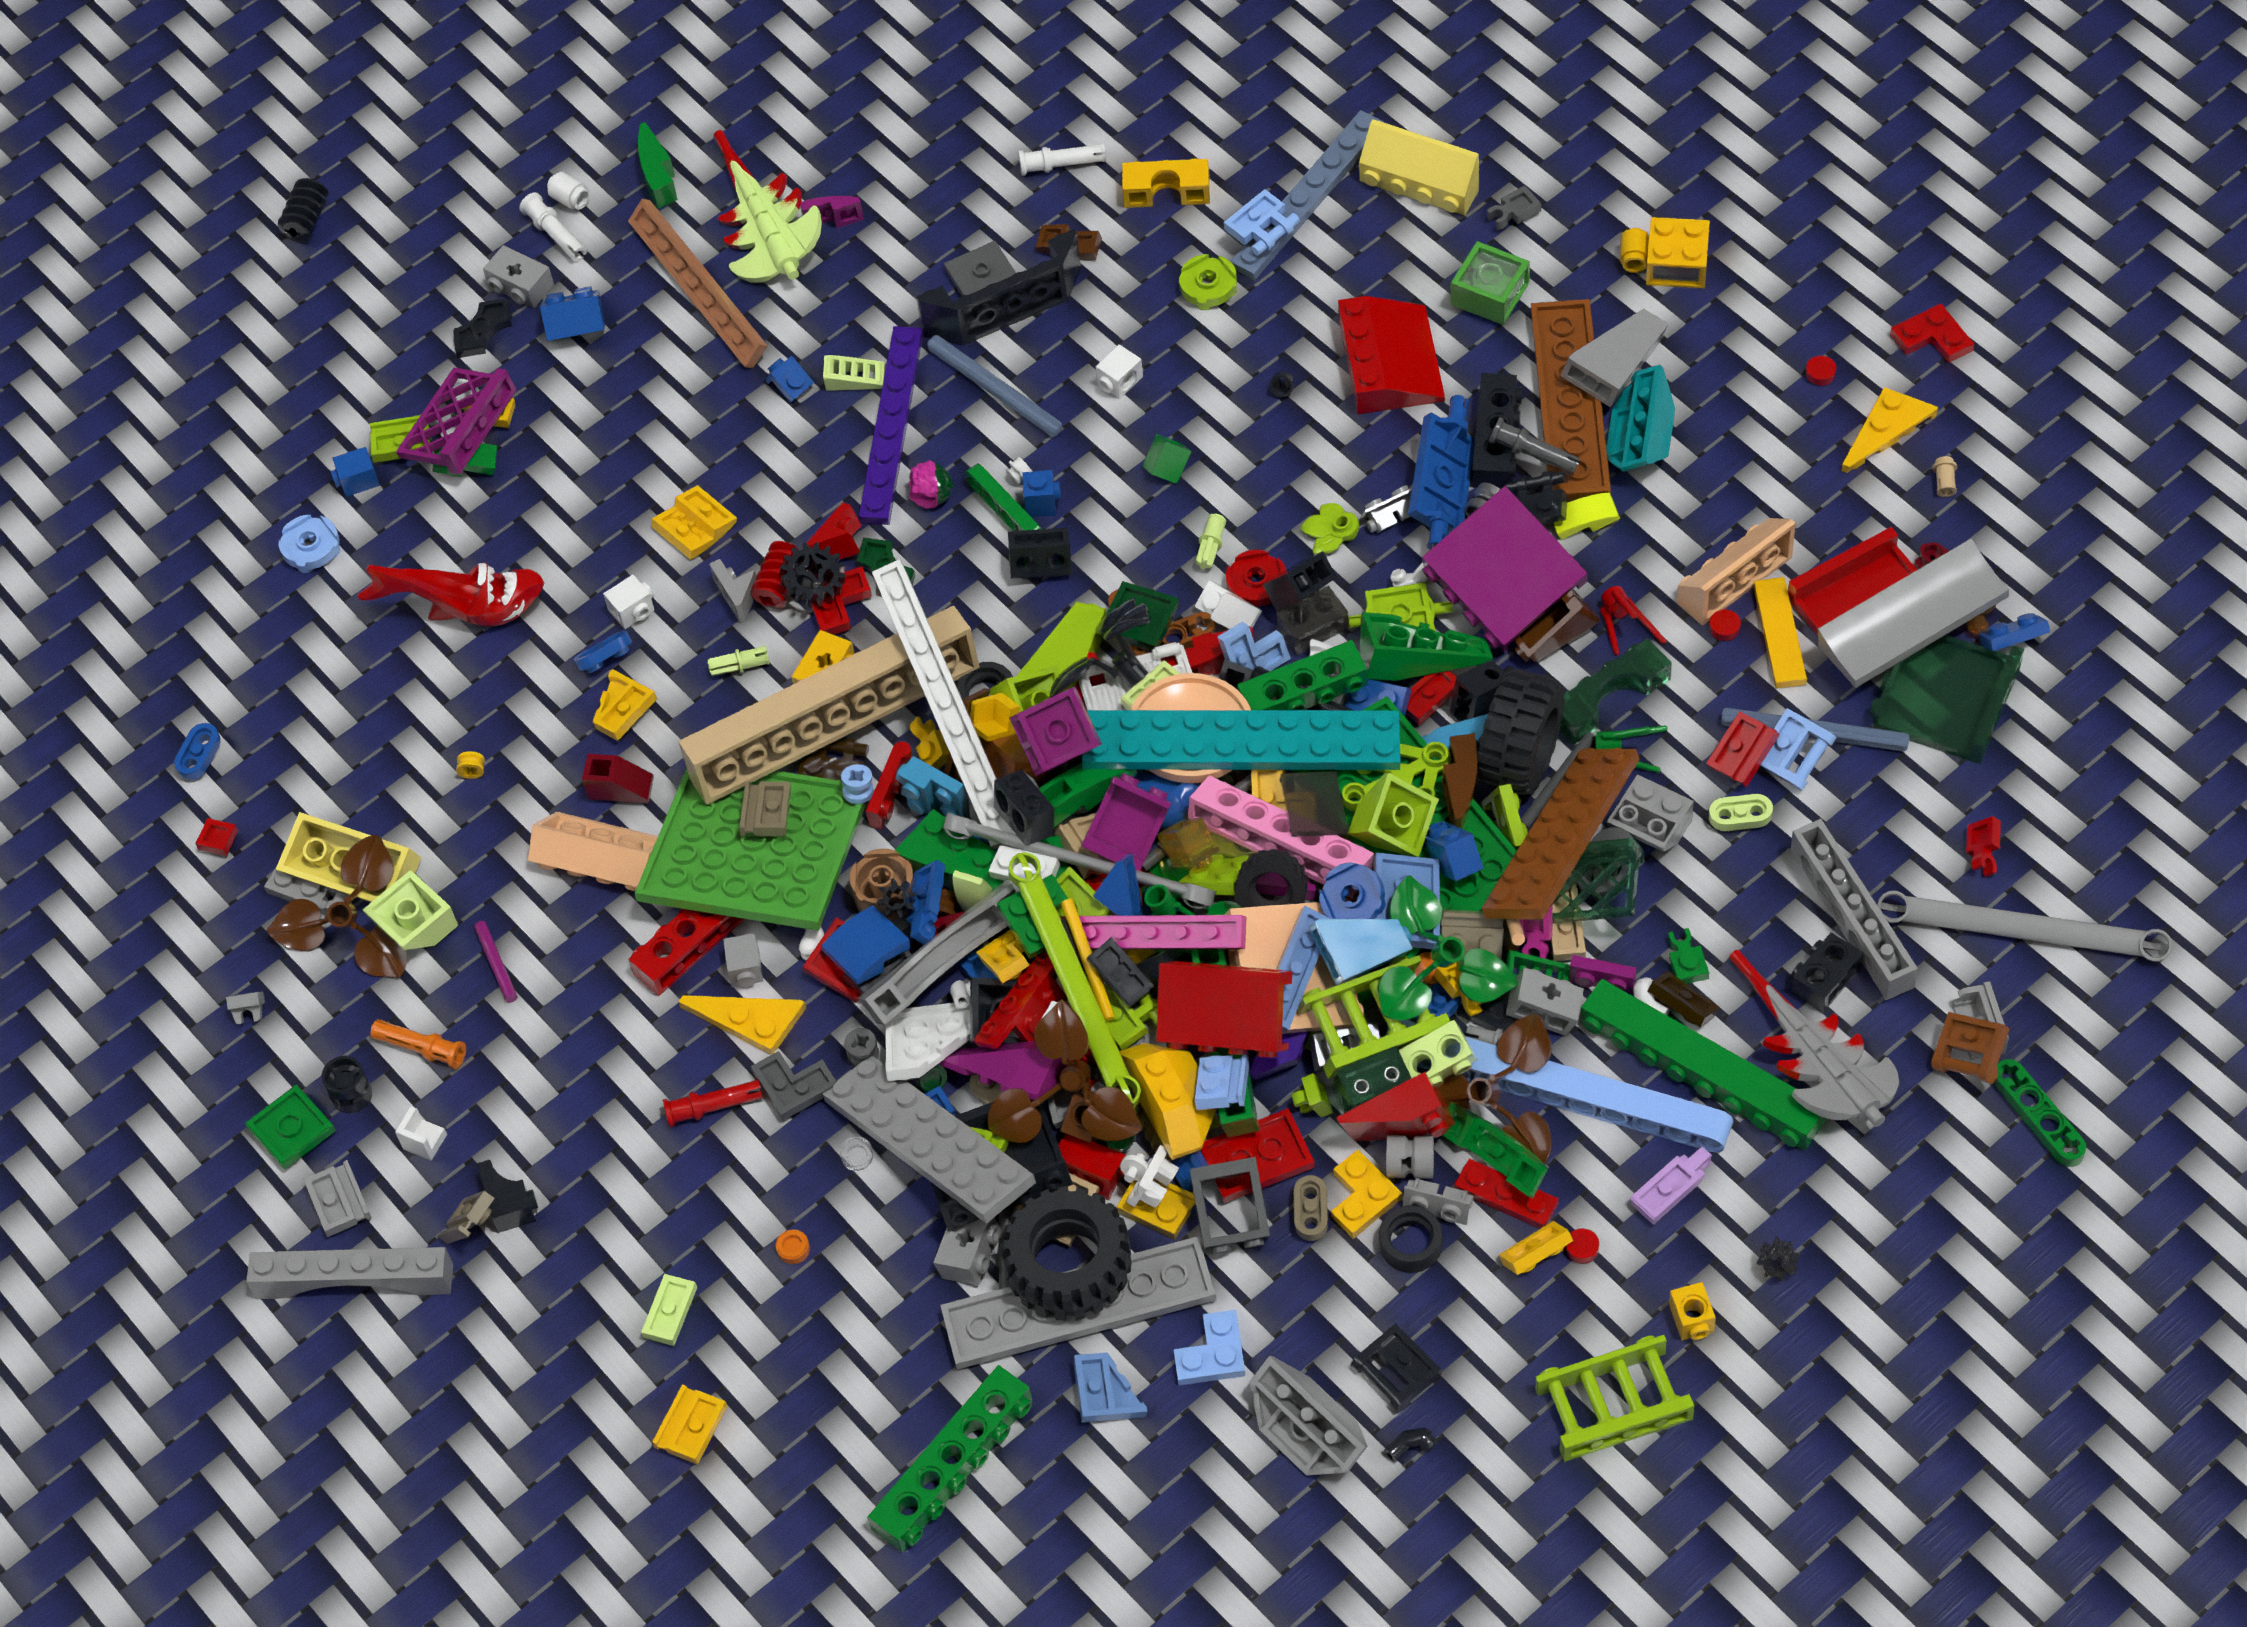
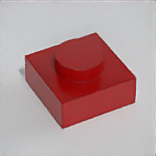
[195,818,238,856]

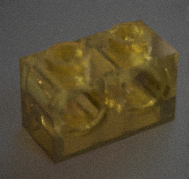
[1157,817,1220,870]

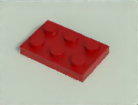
[1200,1108,1315,1203]

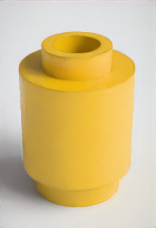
[1620,228,1649,273]

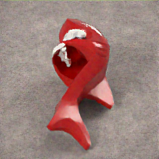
[357,563,545,627]

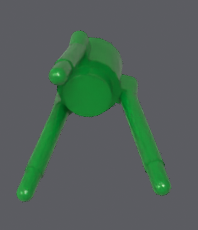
[1596,725,1668,773]

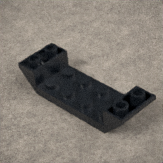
[916,229,1081,346]

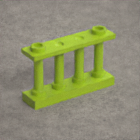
[1297,955,1451,1079]
[1535,1335,1694,1462]

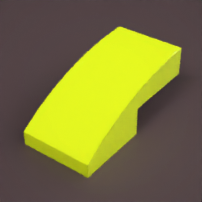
[1553,492,1620,540]

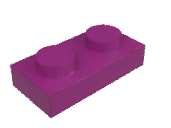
[1569,955,1636,994]

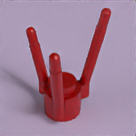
[1600,586,1666,656]

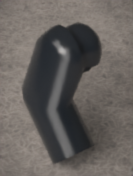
[1384,1427,1436,1462]

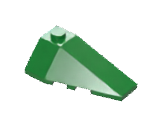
[1360,612,1493,681]

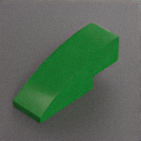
[638,122,678,209]

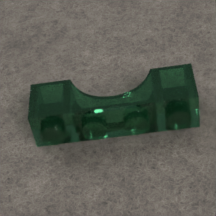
[1560,638,1672,745]

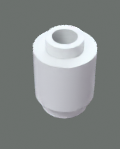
[547,172,590,210]

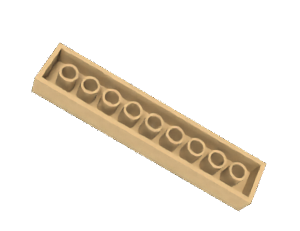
[678,605,980,805]

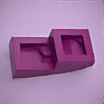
[800,196,864,228]

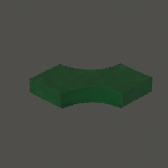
[856,537,915,597]

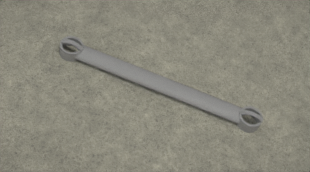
[943,813,1216,909]
[1877,891,2172,962]

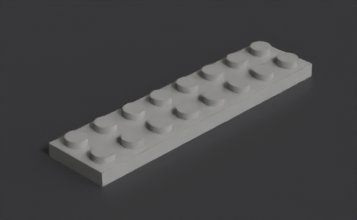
[822,1055,1036,1223]
[940,1236,1216,1370]

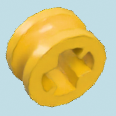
[456,751,485,779]

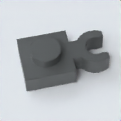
[1487,186,1541,230]

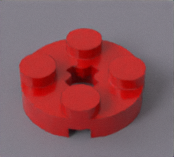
[1226,550,1286,607]

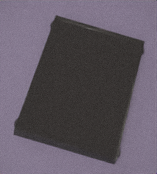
[1279,772,1349,837]

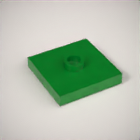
[244,1084,336,1170]

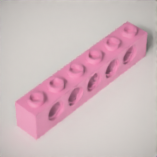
[1188,775,1374,898]

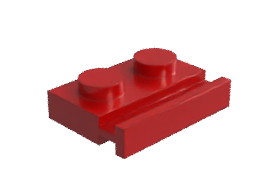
[1706,711,1780,787]

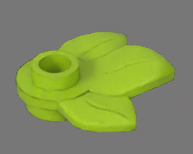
[1300,503,1359,555]

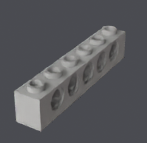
[1790,819,1918,1000]

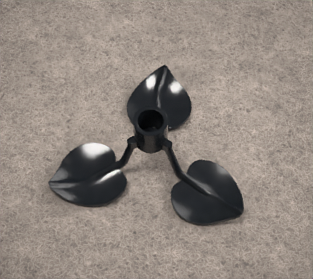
[1050,597,1151,698]

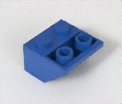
[540,286,605,341]

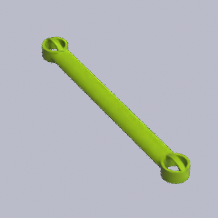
[1008,852,1141,1108]

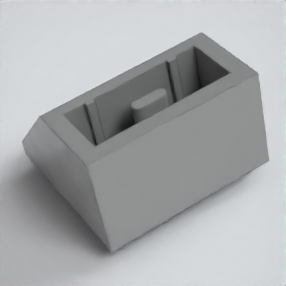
[1607,774,1694,852]

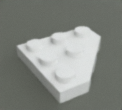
[885,1003,970,1081]

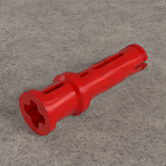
[662,1079,763,1128]

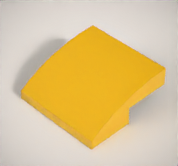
[651,485,737,560]

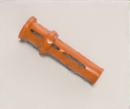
[370,1019,466,1070]

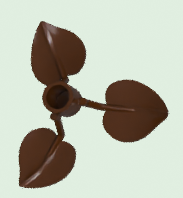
[266,835,407,978]
[988,1000,1143,1143]
[1438,1014,1552,1164]

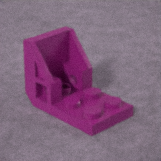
[1009,687,1102,776]

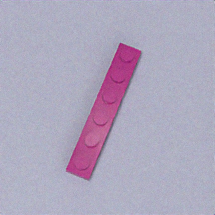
[1061,915,1247,950]

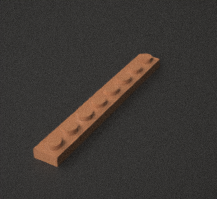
[628,199,767,368]

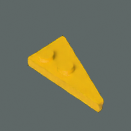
[1842,387,1938,473]

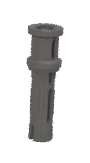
[1488,417,1581,476]

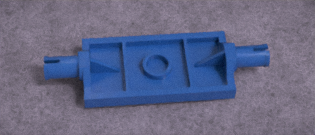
[1408,395,1475,550]

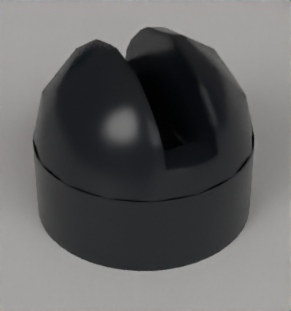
[1270,371,1294,397]

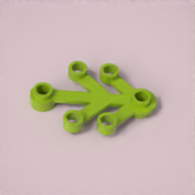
[1342,742,1451,811]

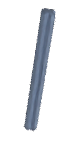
[927,335,1062,437]
[1721,708,1909,751]

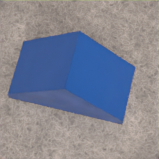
[1093,854,1144,916]

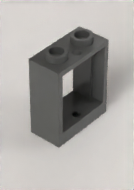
[1189,1157,1270,1254]

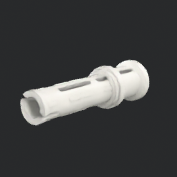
[1018,143,1106,176]
[519,193,587,262]

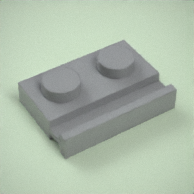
[303,1160,372,1237]

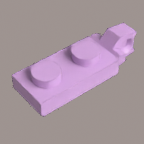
[1630,1147,1712,1225]

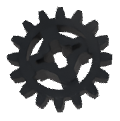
[779,542,846,607]

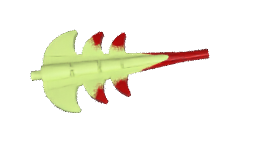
[713,130,822,283]

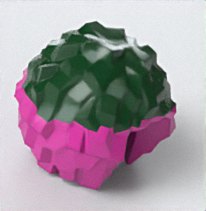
[909,460,953,510]

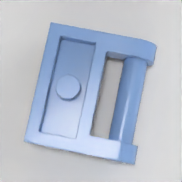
[1760,708,1836,791]

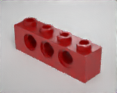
[628,908,745,996]

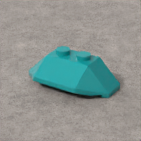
[1606,365,1675,472]

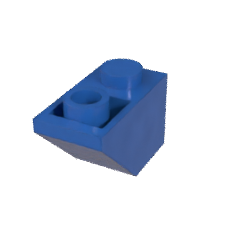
[1423,821,1484,881]

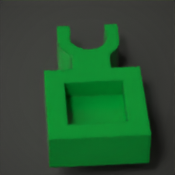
[1668,928,1710,984]

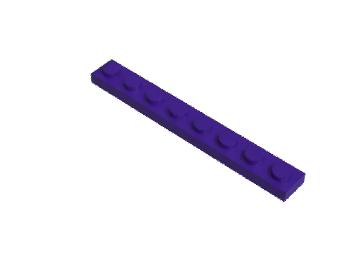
[859,326,923,525]

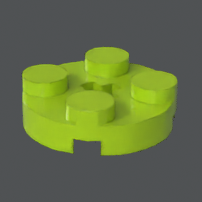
[1179,254,1237,310]

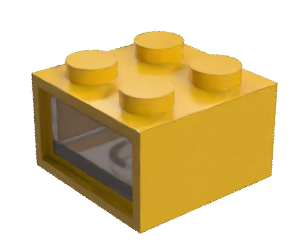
[1646,217,1710,289]

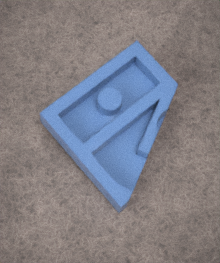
[1073,1352,1147,1422]

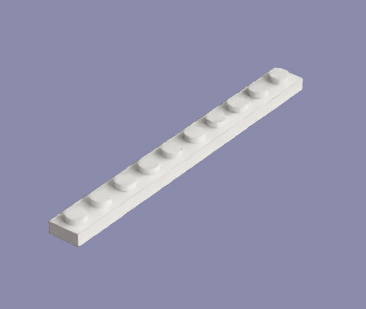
[872,559,1016,849]

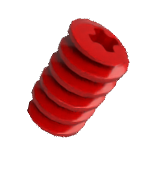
[750,541,802,609]

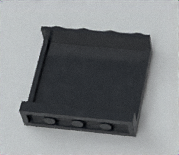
[931,1099,1073,1231]

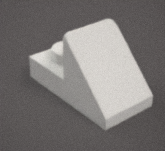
[1195,580,1262,629]

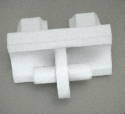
[1120,1144,1179,1208]

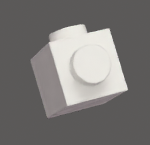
[603,575,654,629]

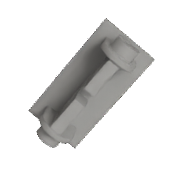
[1360,485,1412,533]
[1403,1178,1474,1225]

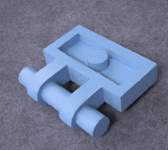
[1224,189,1300,256]

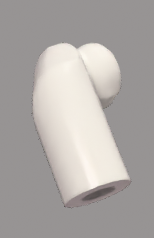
[1390,562,1428,587]
[950,980,970,1008]

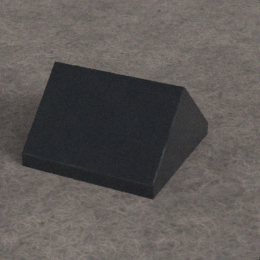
[970,977,1021,1047]

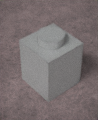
[723,933,763,987]

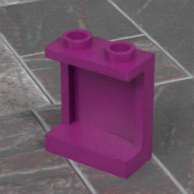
[1081,773,1172,871]

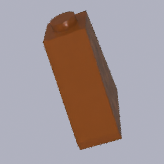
[977,734,1045,788]

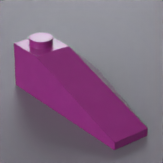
[939,1041,1070,1100]

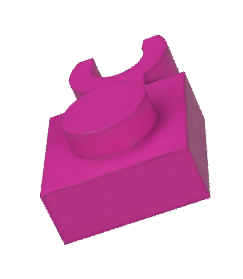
[1520,906,1553,958]

